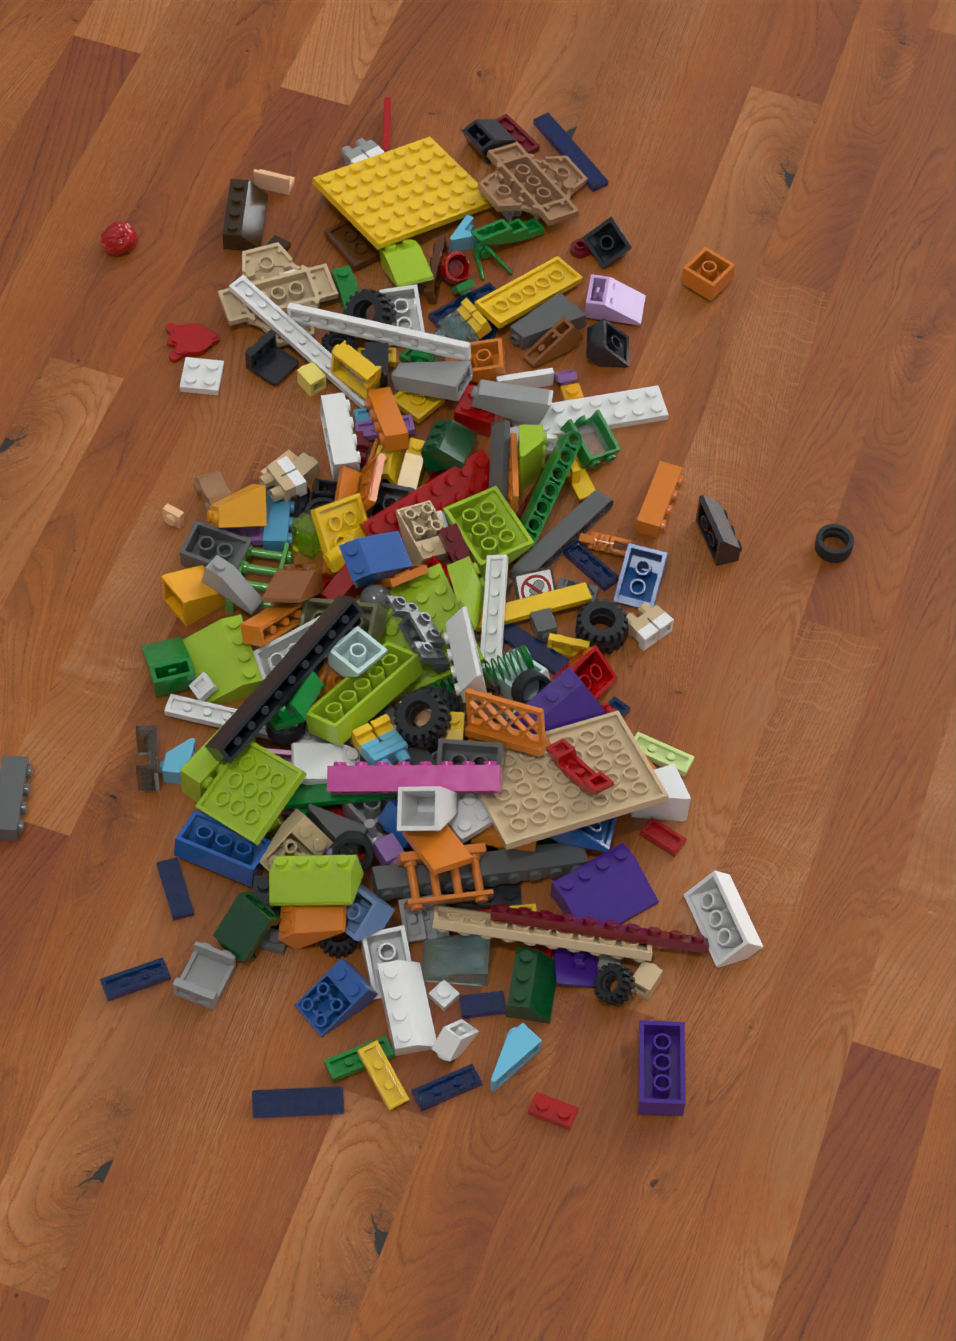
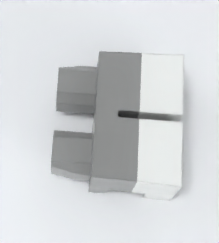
[341,138,384,166]

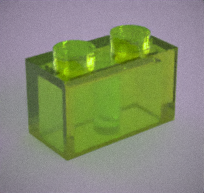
[291,512,322,560]

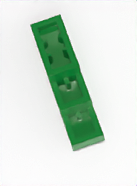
[471,218,544,244]

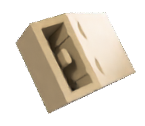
[395,500,450,565]
[259,809,333,871]

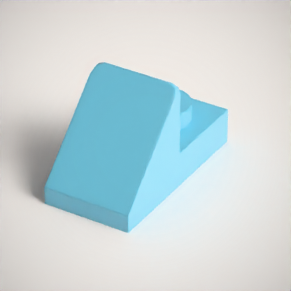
[449,215,478,252]

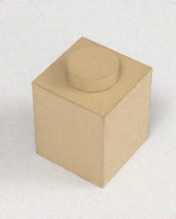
[292,452,319,484]
[631,961,663,1000]

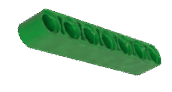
[520,430,583,552]

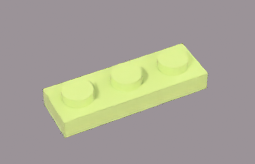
[634,732,694,777]

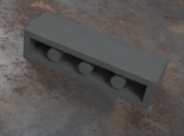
[0,755,33,841]

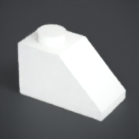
[432,1019,480,1062]

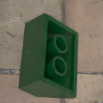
[421,419,477,472]
[506,946,556,1024]

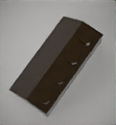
[223,179,268,251]

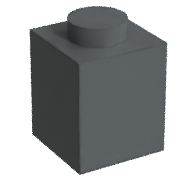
[529,608,558,643]

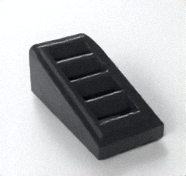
[311,478,337,501]

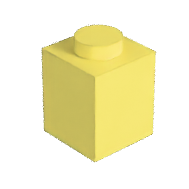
[297,361,326,397]

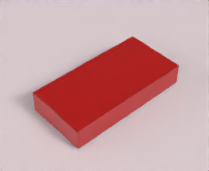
[639,817,687,858]

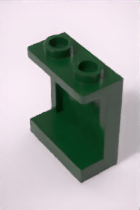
[213,892,282,962]

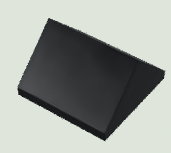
[582,216,633,269]

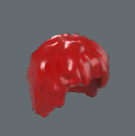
[101,221,138,256]
[440,250,471,285]

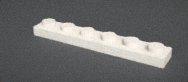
[480,555,508,671]

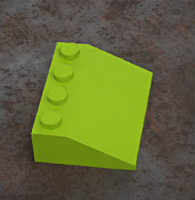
[443,486,534,578]
[183,615,262,705]

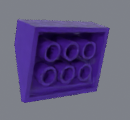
[506,667,607,734]
[550,843,659,924]

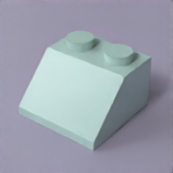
[328,626,388,677]

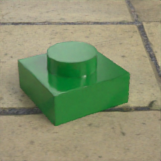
[450,279,475,296]

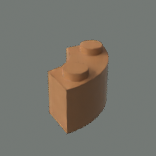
[193,471,232,513]

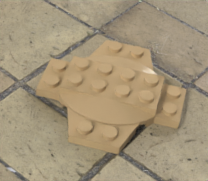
[218,242,338,347]

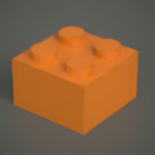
[681,247,735,301]

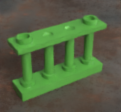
[225,536,293,614]

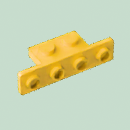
[557,438,595,501]

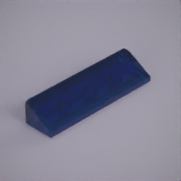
[252,1086,344,1118]

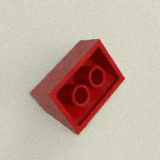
[550,645,618,700]

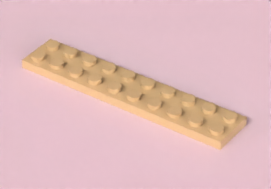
[432,905,653,962]

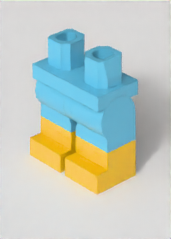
[352,714,411,765]

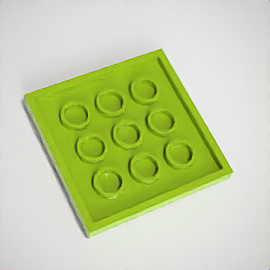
[195,741,307,846]

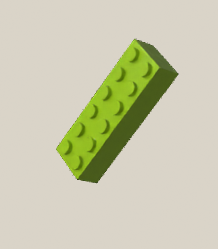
[306,641,423,746]

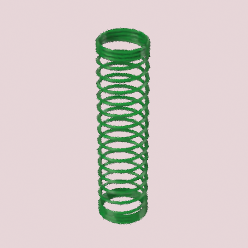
[429,644,535,699]

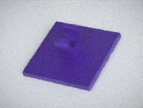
[553,947,598,988]

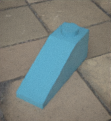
[490,1023,542,1092]

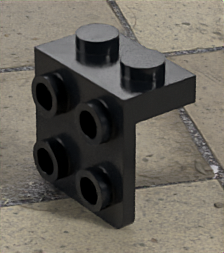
[245,330,299,386]

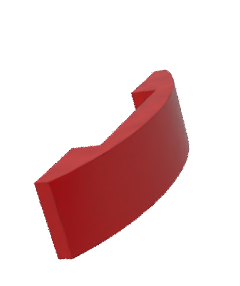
[546,738,614,795]

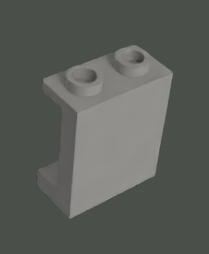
[172,941,236,1010]

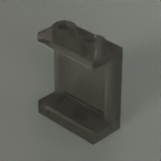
[136,725,160,793]

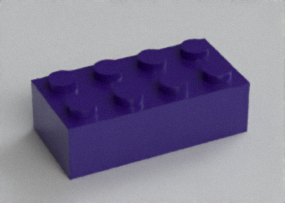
[638,1020,685,1116]

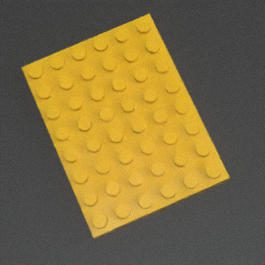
[312,137,493,250]

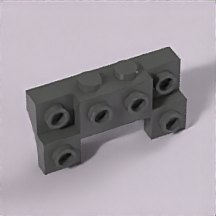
[383,596,450,672]

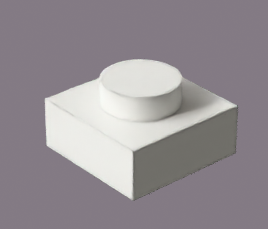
[189,672,218,701]
[428,980,460,1011]

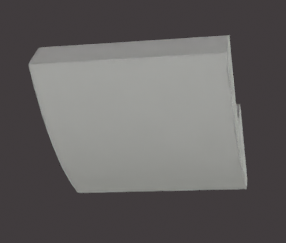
[398,893,451,943]

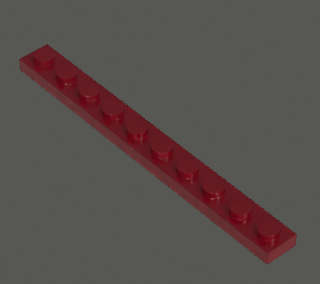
[490,903,709,954]

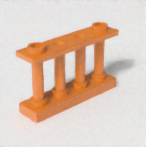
[396,843,494,911]

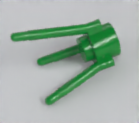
[473,242,513,280]

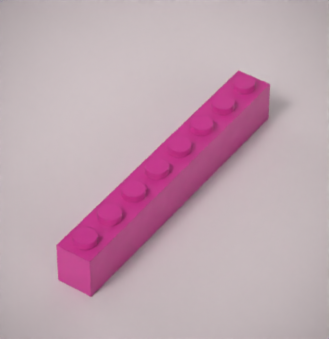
[327,761,502,794]

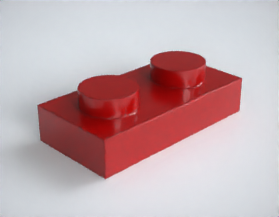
[528,1091,579,1131]

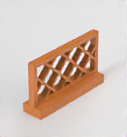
[507,433,519,514]
[464,688,550,757]

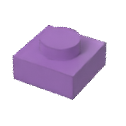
[554,369,577,385]

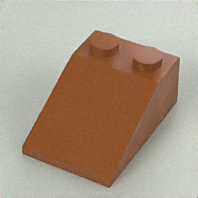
[262,564,323,603]

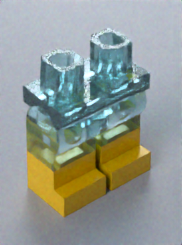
[433,298,492,342]

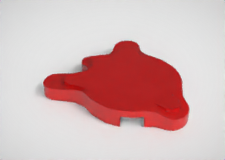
[166,323,220,363]

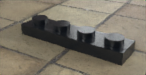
[441,885,522,910]

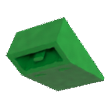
[141,636,196,697]

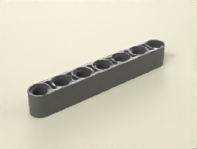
[510,489,614,579]

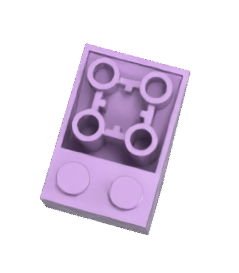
[585,274,646,326]

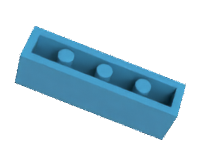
[263,486,296,552]

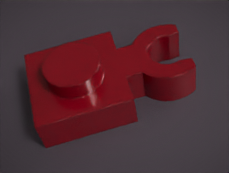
[355,431,368,466]

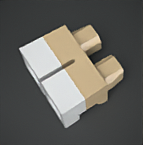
[259,456,307,503]
[626,602,674,651]

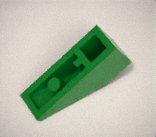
[331,265,367,320]

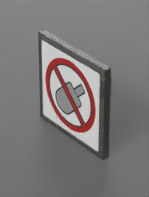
[512,566,556,600]

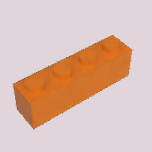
[364,387,409,452]
[635,461,684,538]
[240,601,304,647]

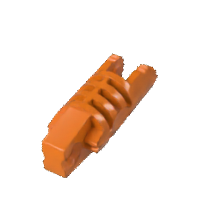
[579,531,632,557]

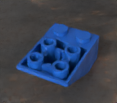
[295,958,378,1037]

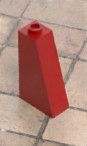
[321,563,368,600]

